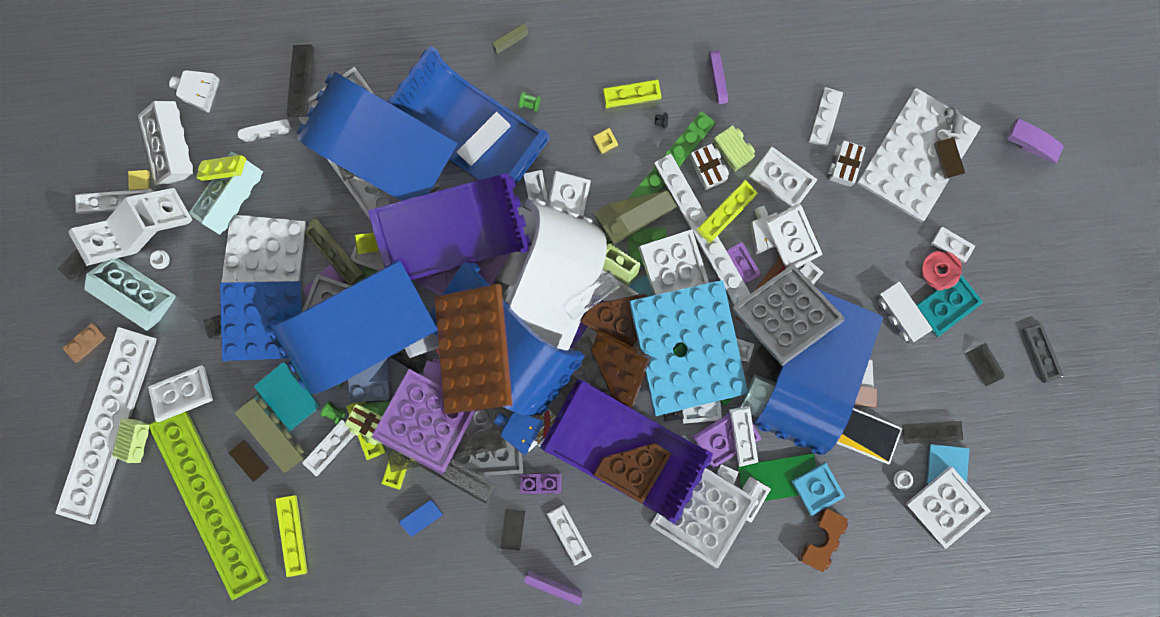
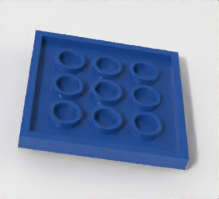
[220,281,301,361]

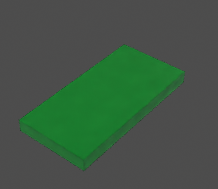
[737,453,816,501]

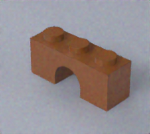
[798,508,848,572]

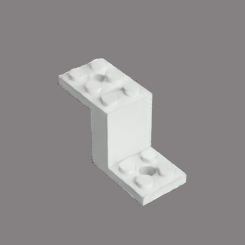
[68,188,192,266]

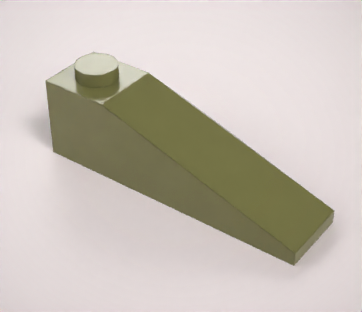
[593,190,678,246]

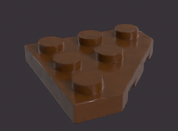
[581,293,649,347]
[592,331,651,408]
[592,443,672,504]

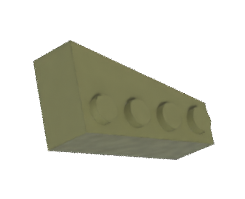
[234,392,305,473]

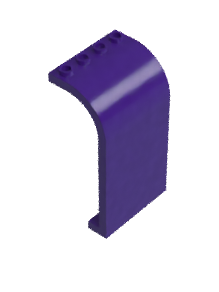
[368,173,531,280]
[539,379,713,524]

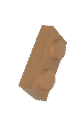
[63,323,107,363]

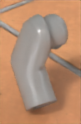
[943,107,963,134]

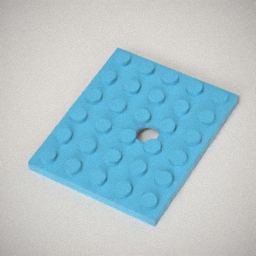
[629,280,748,416]

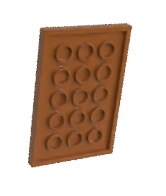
[434,284,513,414]

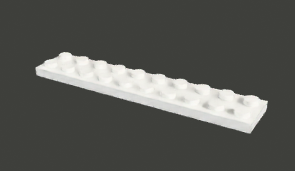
[55,327,157,525]

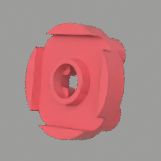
[921,251,962,290]

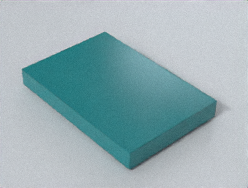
[916,274,984,337]
[254,362,321,431]

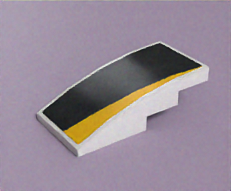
[836,408,903,465]

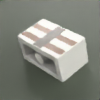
[828,141,866,187]
[689,144,729,191]

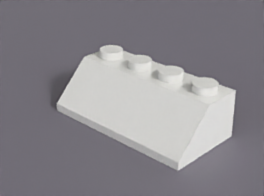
[138,101,193,186]

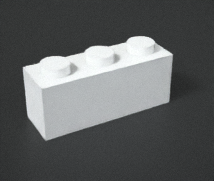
[876,281,933,344]

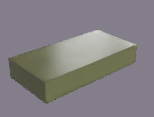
[493,23,529,54]

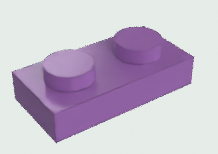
[727,242,761,284]

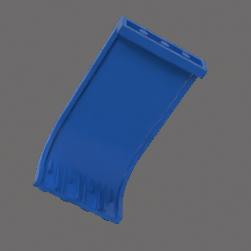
[387,45,550,190]
[297,72,458,201]
[268,259,438,394]
[429,262,585,416]
[753,289,883,455]

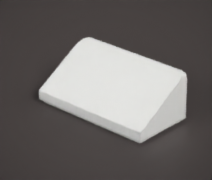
[742,477,771,523]

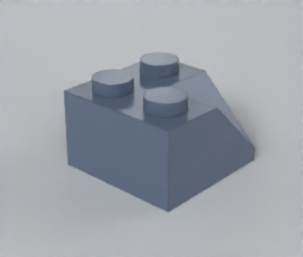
[348,357,393,402]

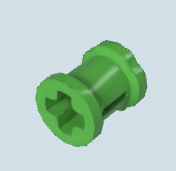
[518,91,541,112]
[320,401,346,424]

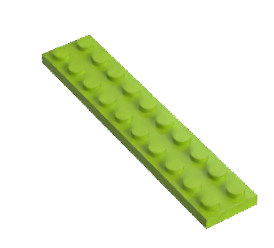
[149,411,269,600]

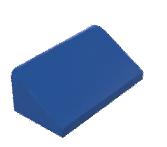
[399,499,443,537]

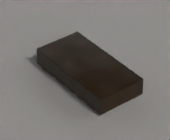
[934,137,965,180]
[229,440,269,482]

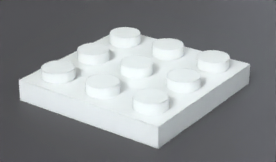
[638,229,709,296]
[905,466,990,549]

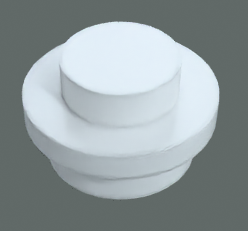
[150,250,170,269]
[893,470,913,490]

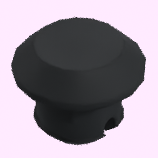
[655,112,668,129]

